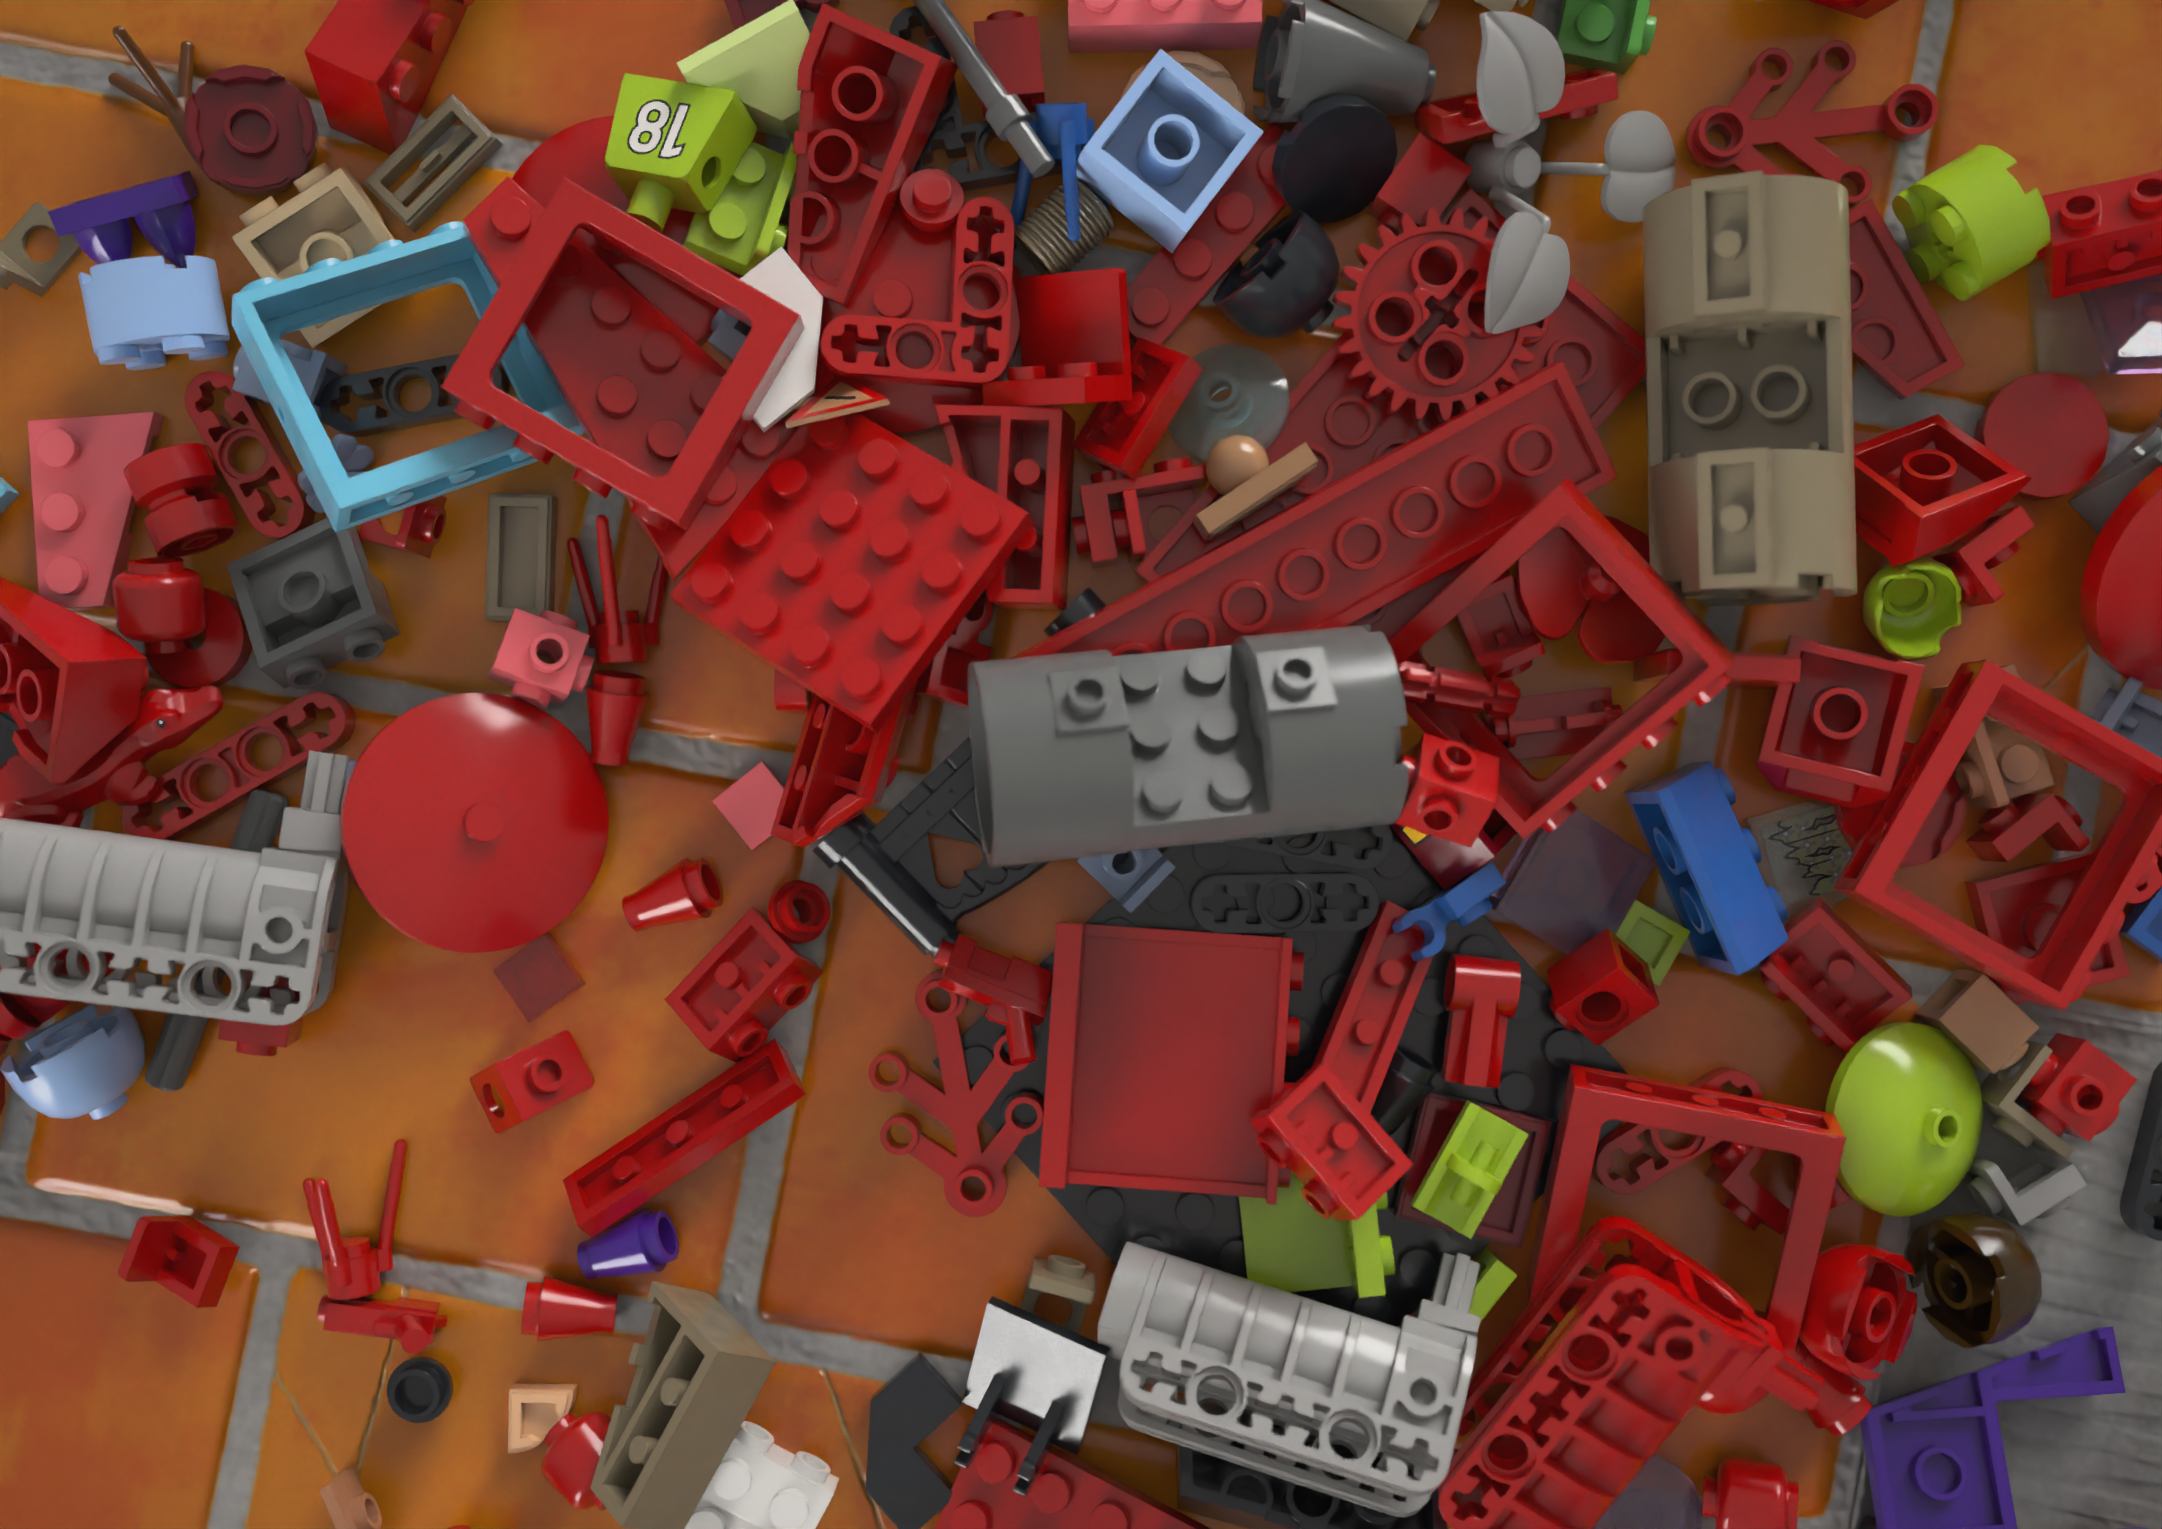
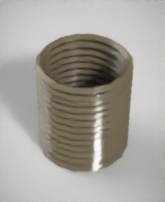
[1014,179,1115,275]

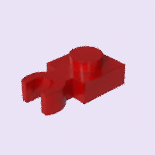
[914,599,993,709]

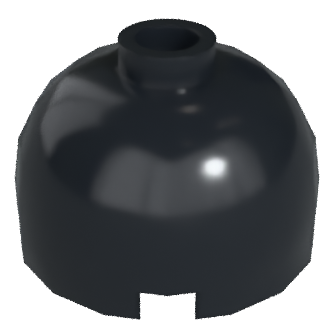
[1213,210,1340,339]

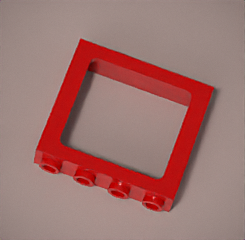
[441,178,805,532]
[1388,478,1734,839]
[1833,659,2162,1010]
[1526,1064,1846,1357]

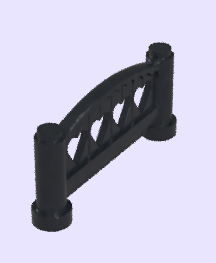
[812,587,1106,958]

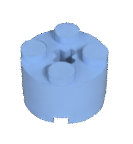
[78,256,230,370]

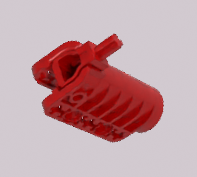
[1438,1216,1825,1529]

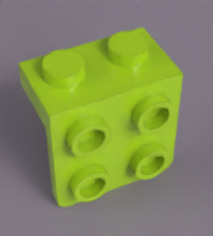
[1239,1170,1395,1298]

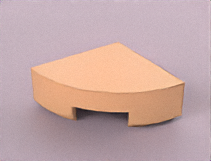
[508,1383,578,1453]

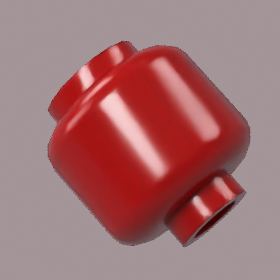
[112,557,207,654]
[541,1411,611,1511]
[1702,1457,1799,1529]

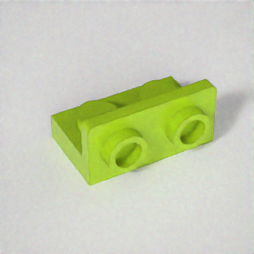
[683,141,797,276]

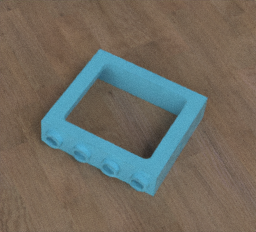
[231,221,584,533]

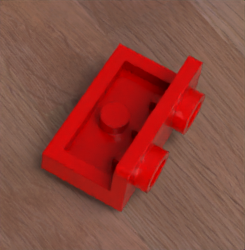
[1759,898,1912,1054]

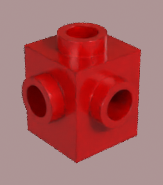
[1395,733,1500,848]
[2017,1033,2137,1142]

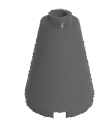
[1253,0,1436,123]

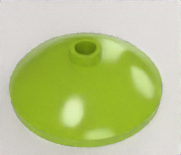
[1825,1022,1983,1217]

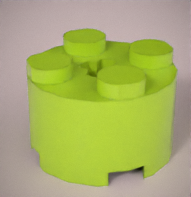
[1892,145,2051,301]

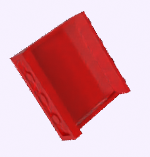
[1039,922,1304,1204]

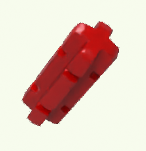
[1397,661,1521,718]

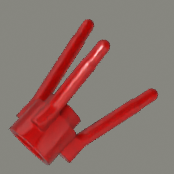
[567,514,668,663]
[302,1139,407,1300]

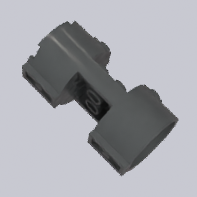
[968,625,1409,867]

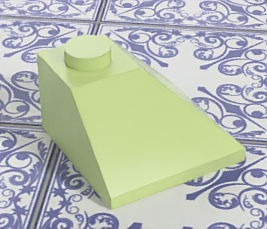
[677,0,810,140]

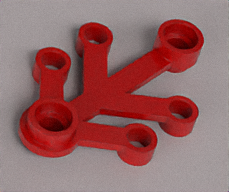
[1685,40,1939,208]
[868,969,1044,1217]

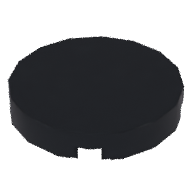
[1272,95,1398,223]

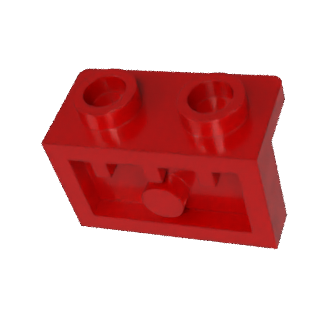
[2043,169,2162,299]
[1072,337,1203,479]
[664,907,823,1063]
[1250,1062,1414,1221]

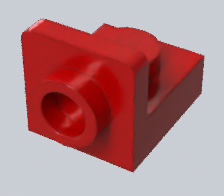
[1933,505,2035,607]

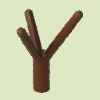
[108,25,197,165]

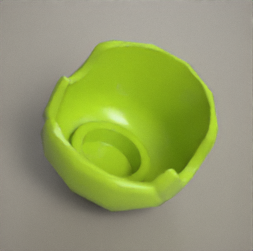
[1861,556,1962,661]

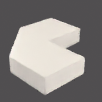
[721,247,823,432]

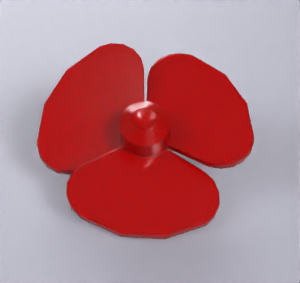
[1516,516,1666,664]

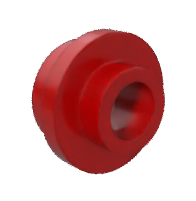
[768,880,831,944]

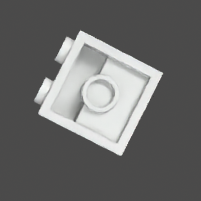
[685,1421,840,1529]

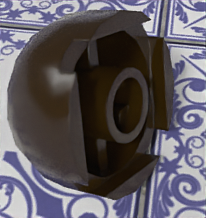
[1907,1212,2042,1348]

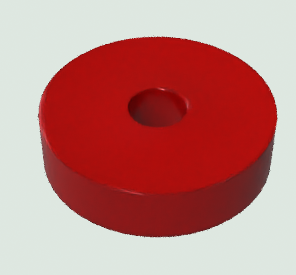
[142,587,252,688]

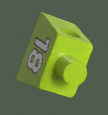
[605,73,758,233]

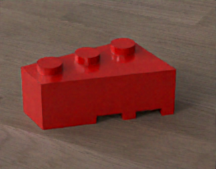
[935,405,1076,611]

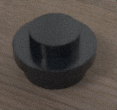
[387,1356,453,1423]

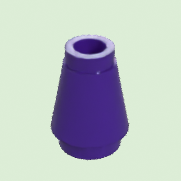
[577,1209,679,1279]

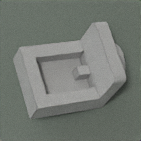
[1967,1153,2087,1226]

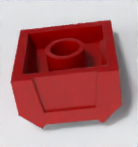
[1854,414,2031,567]
[1756,635,1925,809]

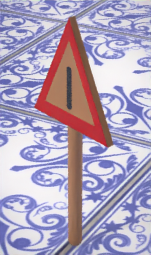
[785,376,891,428]

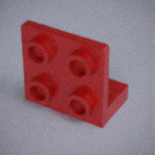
[982,268,1133,406]

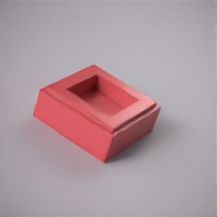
[712,761,785,850]

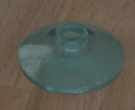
[1168,344,1290,463]

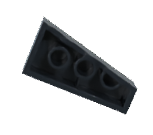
[1177,1427,1448,1529]

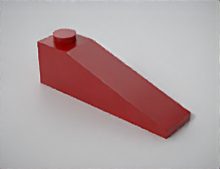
[787,3,958,305]

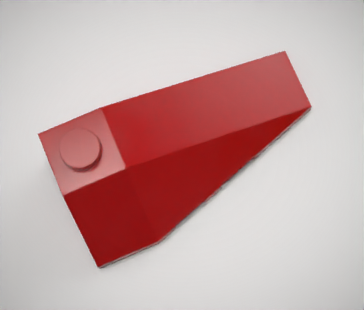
[0,577,148,783]

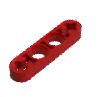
[121,692,356,841]

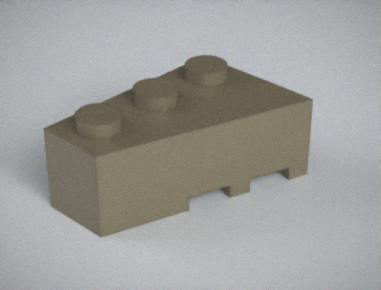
[590,1281,776,1529]

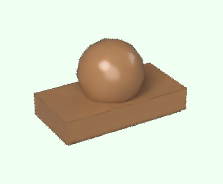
[1193,435,1318,541]

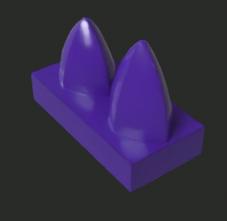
[48,170,200,268]

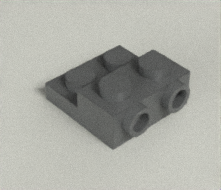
[227,517,400,689]

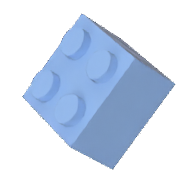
[1076,49,1264,253]

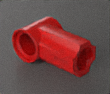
[1441,953,1521,1088]

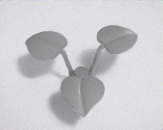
[1464,11,1676,334]

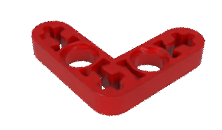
[819,196,1014,389]

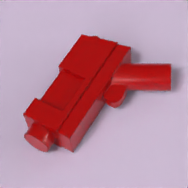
[933,934,1053,1065]
[317,1295,448,1354]

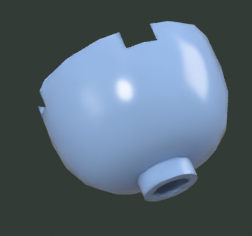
[0,1004,146,1120]

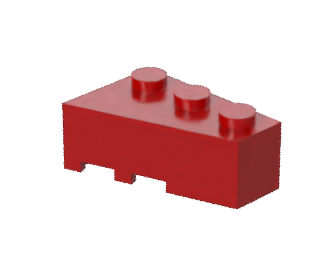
[304,0,475,155]

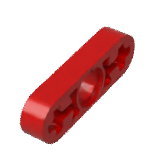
[184,371,315,540]
[1592,1067,1763,1195]

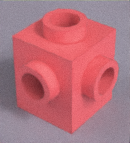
[487,608,595,708]

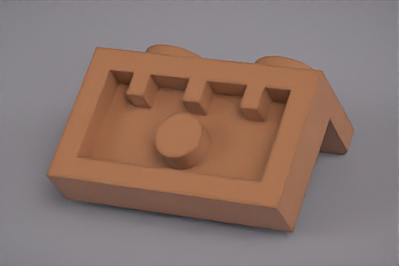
[1933,664,2055,808]

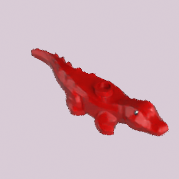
[0,686,224,828]

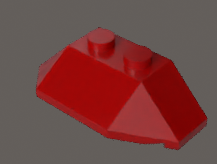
[770,678,919,847]

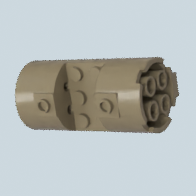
[1643,170,1857,606]

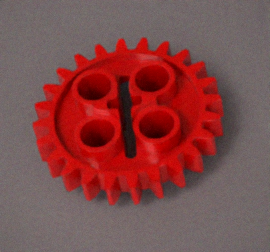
[1331,207,1544,422]

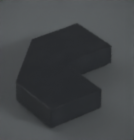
[865,1352,962,1529]

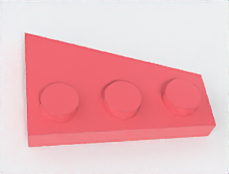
[28,412,165,611]

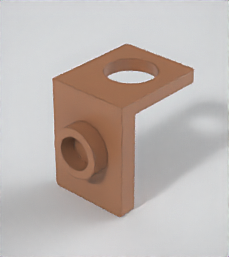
[319,1466,382,1529]

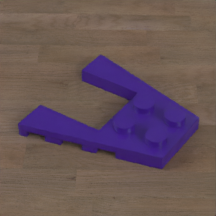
[1860,1327,2149,1529]

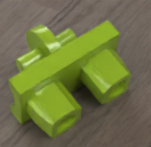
[1410,1100,1528,1239]

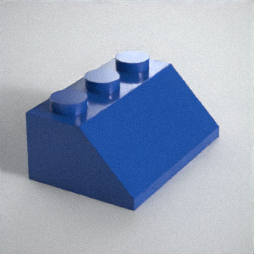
[1624,761,1789,975]

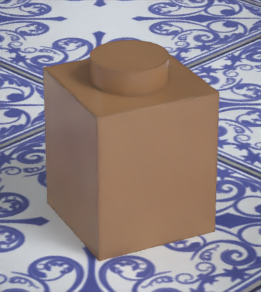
[1914,968,2040,1074]

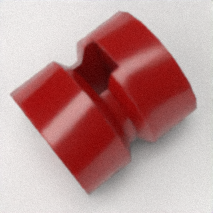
[123,443,240,558]

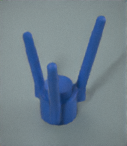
[1010,102,1109,251]

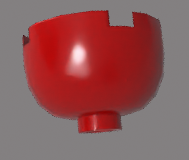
[1798,1243,1917,1380]

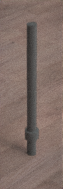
[913,0,1055,178]

